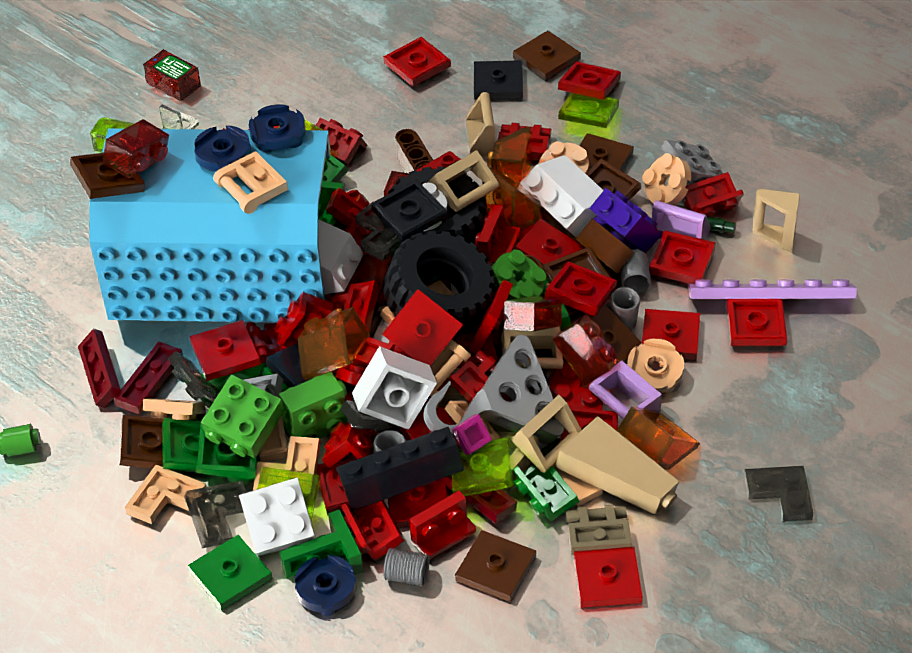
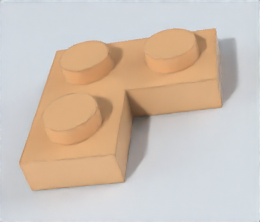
[143,398,206,420]
[253,436,321,498]
[125,465,207,524]

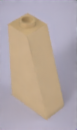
[555,416,679,514]

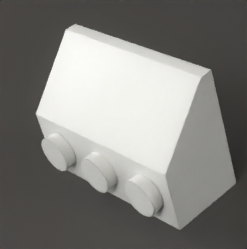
[519,155,604,237]

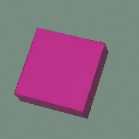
[451,414,493,455]

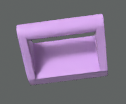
[652,200,710,240]
[588,361,662,424]

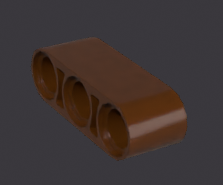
[395,129,433,175]
[575,219,635,274]

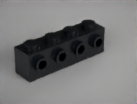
[336,427,464,511]

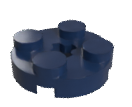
[249,104,306,153]
[194,125,252,172]
[295,555,357,616]

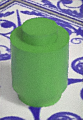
[0,423,41,457]

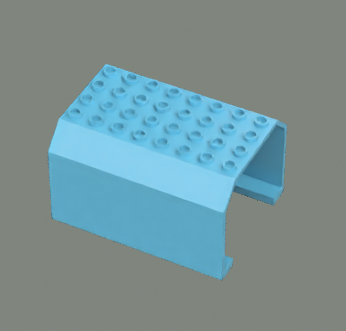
[89,128,330,323]

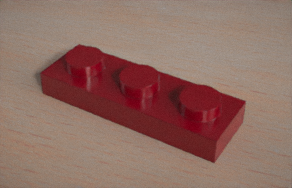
[78,328,121,408]
[114,341,183,415]

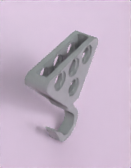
[423,335,564,445]

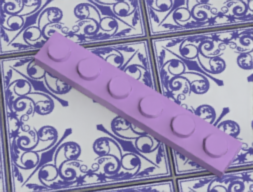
[689,279,857,299]

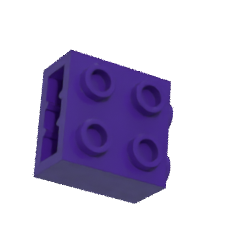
[589,188,662,254]

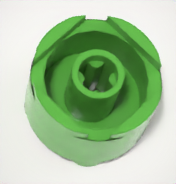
[490,249,546,315]

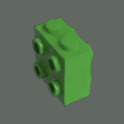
[279,371,350,439]
[201,374,285,458]

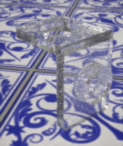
[159,104,199,129]

